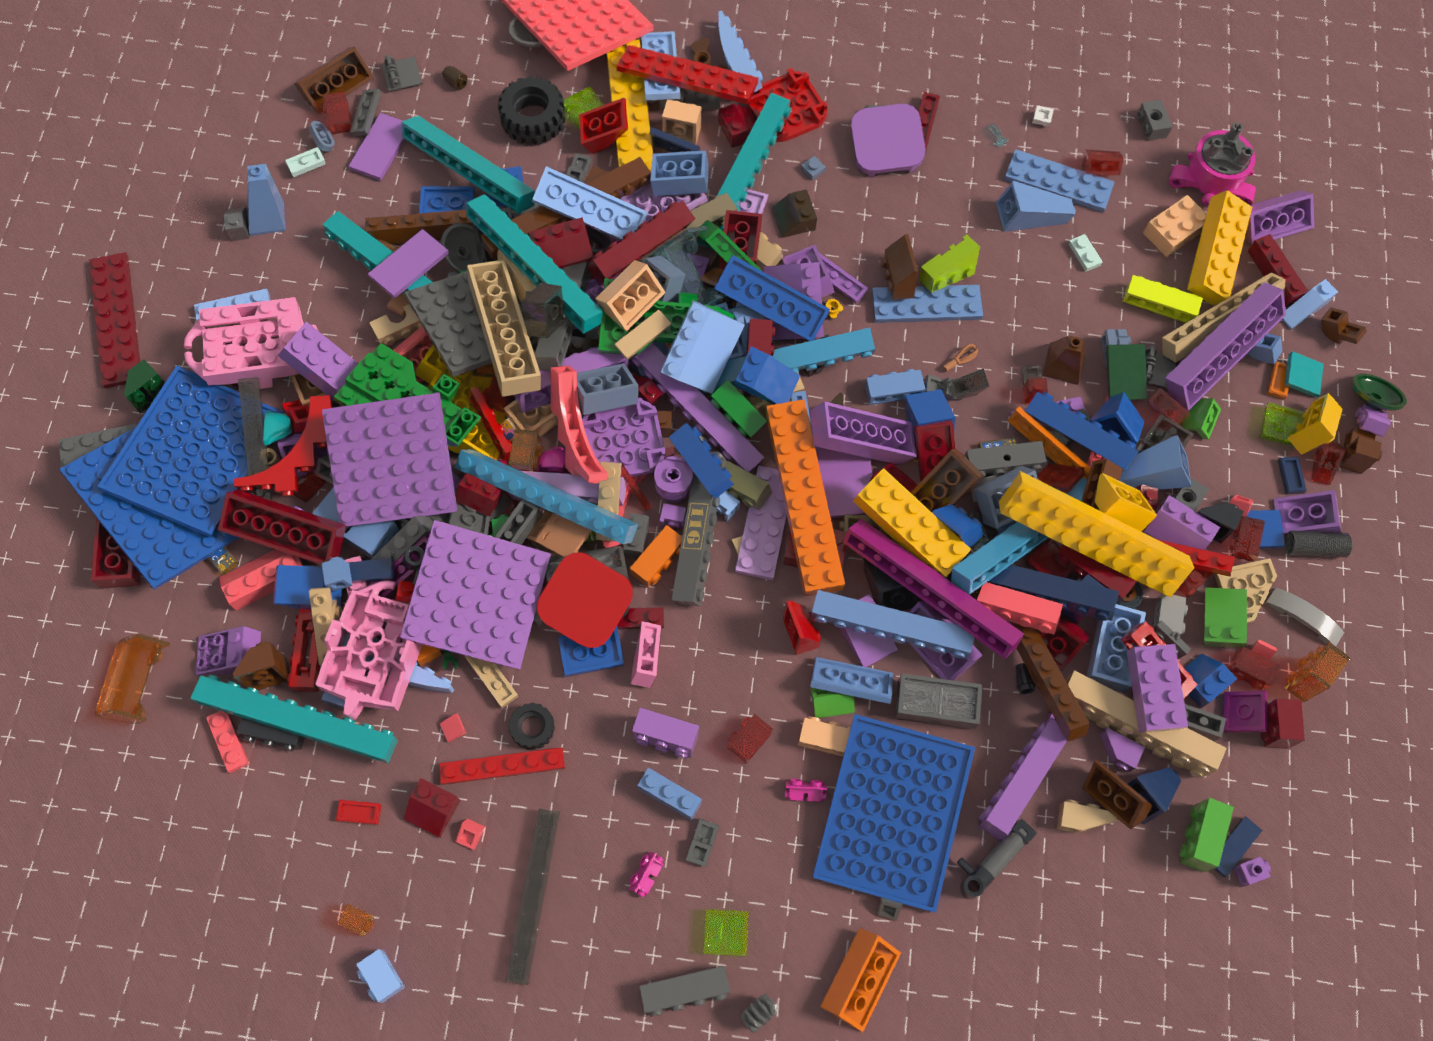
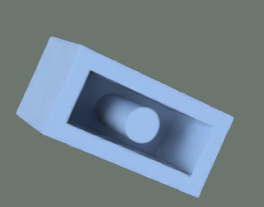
[356,949,405,1003]

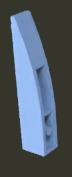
[719,10,763,92]
[342,634,454,693]

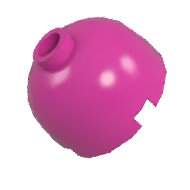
[537,447,571,474]

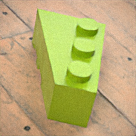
[919,235,980,293]

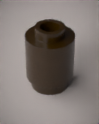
[442,66,468,90]

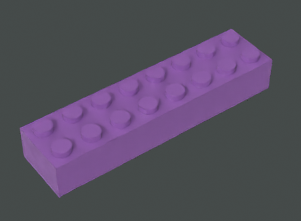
[1165,282,1286,411]

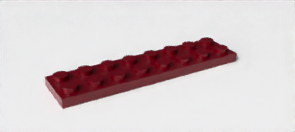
[89,252,140,389]

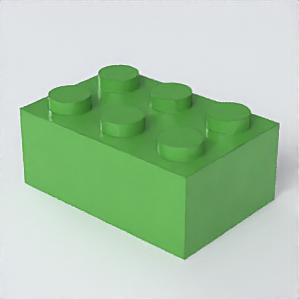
[1179,798,1234,872]

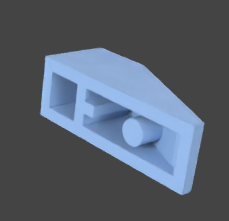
[1282,279,1338,330]

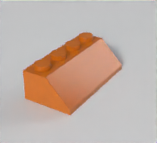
[821,928,901,1032]

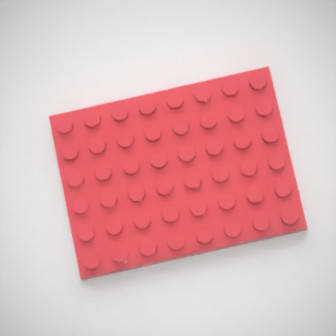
[501,0,654,71]

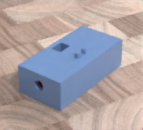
[312,487,400,558]

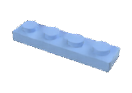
[194,289,270,321]

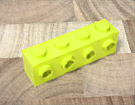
[1122,275,1203,323]

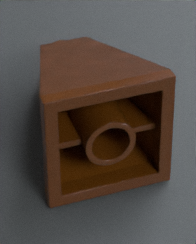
[1042,336,1086,385]

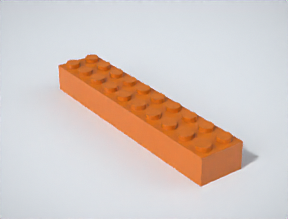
[766,399,845,597]

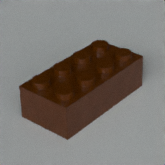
[911,449,984,512]

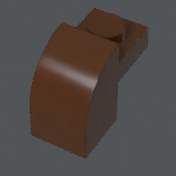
[1321,307,1366,344]

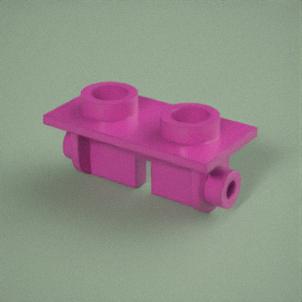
[785,779,827,802]
[628,852,664,898]

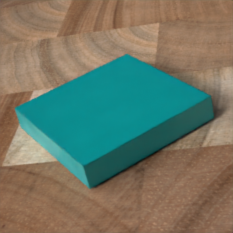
[1284,351,1324,398]

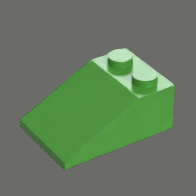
[1204,588,1247,648]

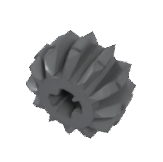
[741,994,778,1032]

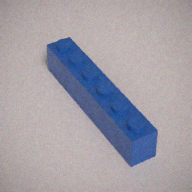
[1025,392,1139,471]

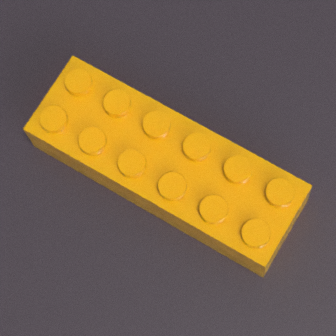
[1187,190,1252,305]
[853,468,971,577]

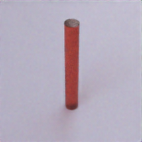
[621,464,651,510]

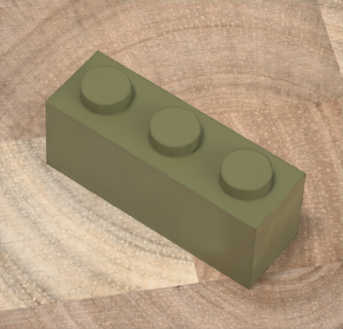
[726,460,772,510]

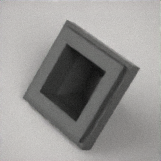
[876,898,902,921]

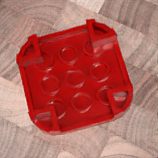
[748,68,828,142]
[537,552,633,648]

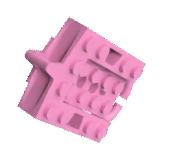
[184,297,318,390]
[315,581,423,720]

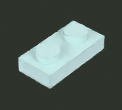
[285,147,326,178]
[1068,234,1102,272]

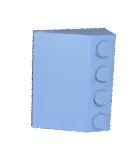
[661,300,745,393]

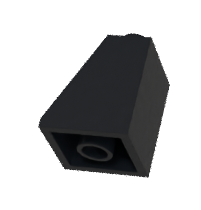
[864,558,917,611]

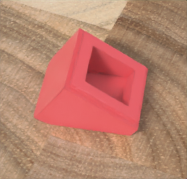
[1230,495,1254,517]
[1247,640,1277,666]
[440,713,467,742]
[455,819,485,850]

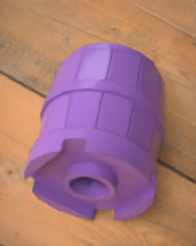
[654,456,693,503]

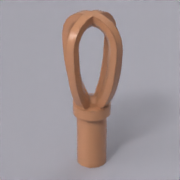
[943,344,978,372]

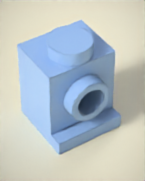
[716,491,740,522]

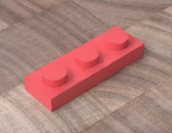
[206,711,249,773]

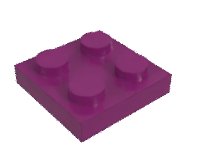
[1223,690,1268,733]

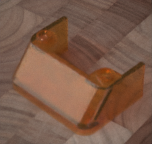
[95,633,170,724]

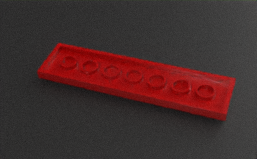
[616,45,759,105]

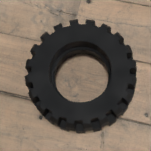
[498,76,566,145]

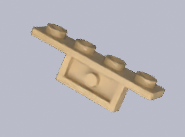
[309,588,342,665]

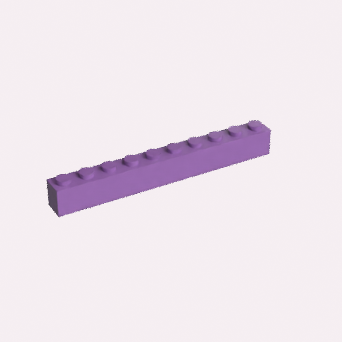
[630,343,764,473]

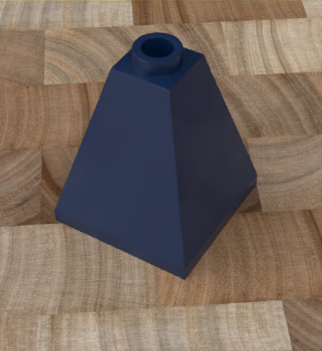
[1127,767,1182,825]

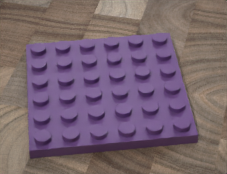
[322,393,457,527]
[400,520,551,670]

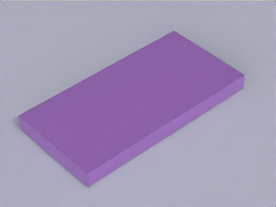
[349,113,405,181]
[368,229,449,299]

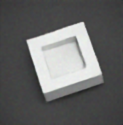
[1032,105,1054,127]

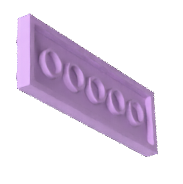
[735,465,787,580]

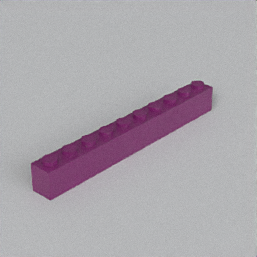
[843,519,1024,659]

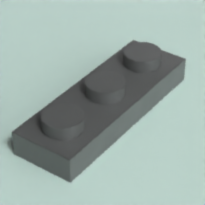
[350,89,381,136]

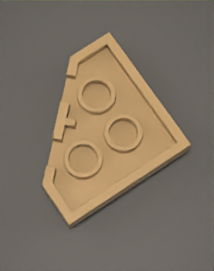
[1214,558,1277,624]

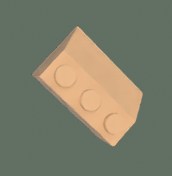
[595,260,666,331]

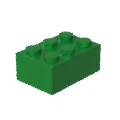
[709,380,767,437]

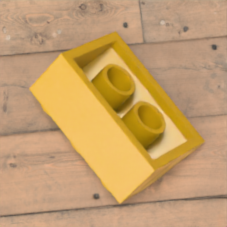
[1095,473,1157,531]

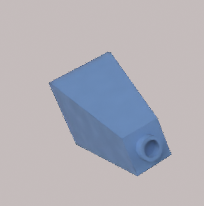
[247,164,286,236]
[996,181,1076,231]
[1120,435,1191,489]

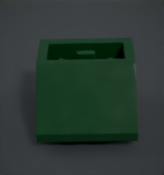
[124,359,165,413]

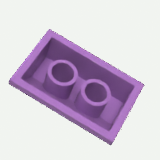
[1143,495,1220,550]

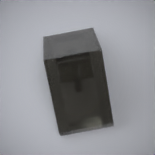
[948,369,990,399]

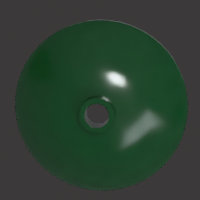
[1351,373,1407,411]

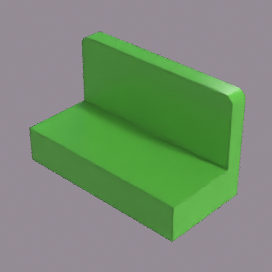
[1182,398,1221,439]
[810,687,855,718]

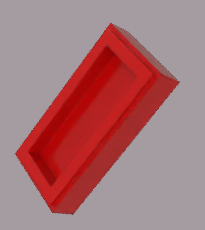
[335,800,382,825]

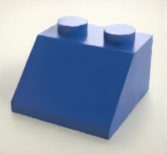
[932,504,984,548]
[1184,654,1237,708]

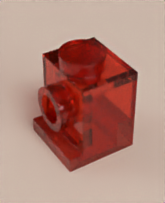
[1023,378,1048,405]

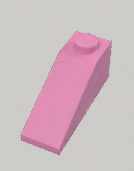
[631,622,661,688]

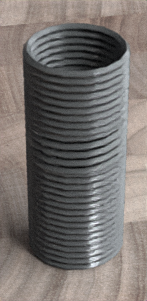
[1285,530,1353,558]

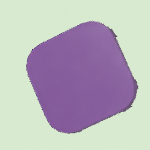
[851,104,925,177]
[582,398,665,478]
[815,446,873,519]

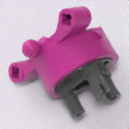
[1169,122,1256,207]

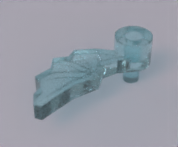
[988,123,1009,147]

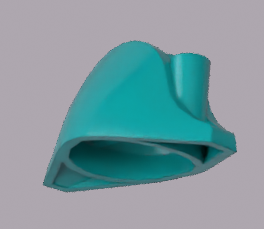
[263,410,293,445]

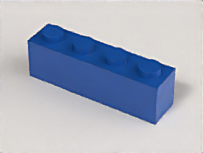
[669,423,734,499]

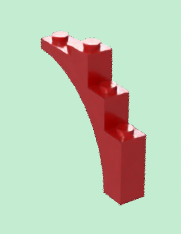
[234,395,333,497]

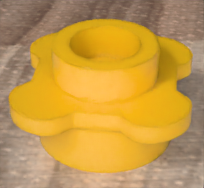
[826,299,843,319]

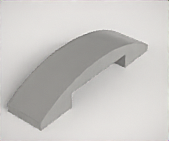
[1265,588,1344,649]

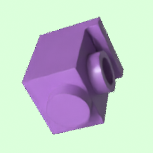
[660,504,686,529]
[1233,857,1271,887]

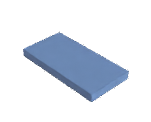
[810,657,893,704]

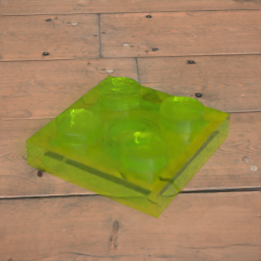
[564,87,604,129]
[1260,402,1305,446]
[704,909,749,956]

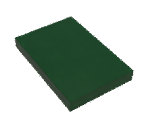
[1106,344,1147,400]

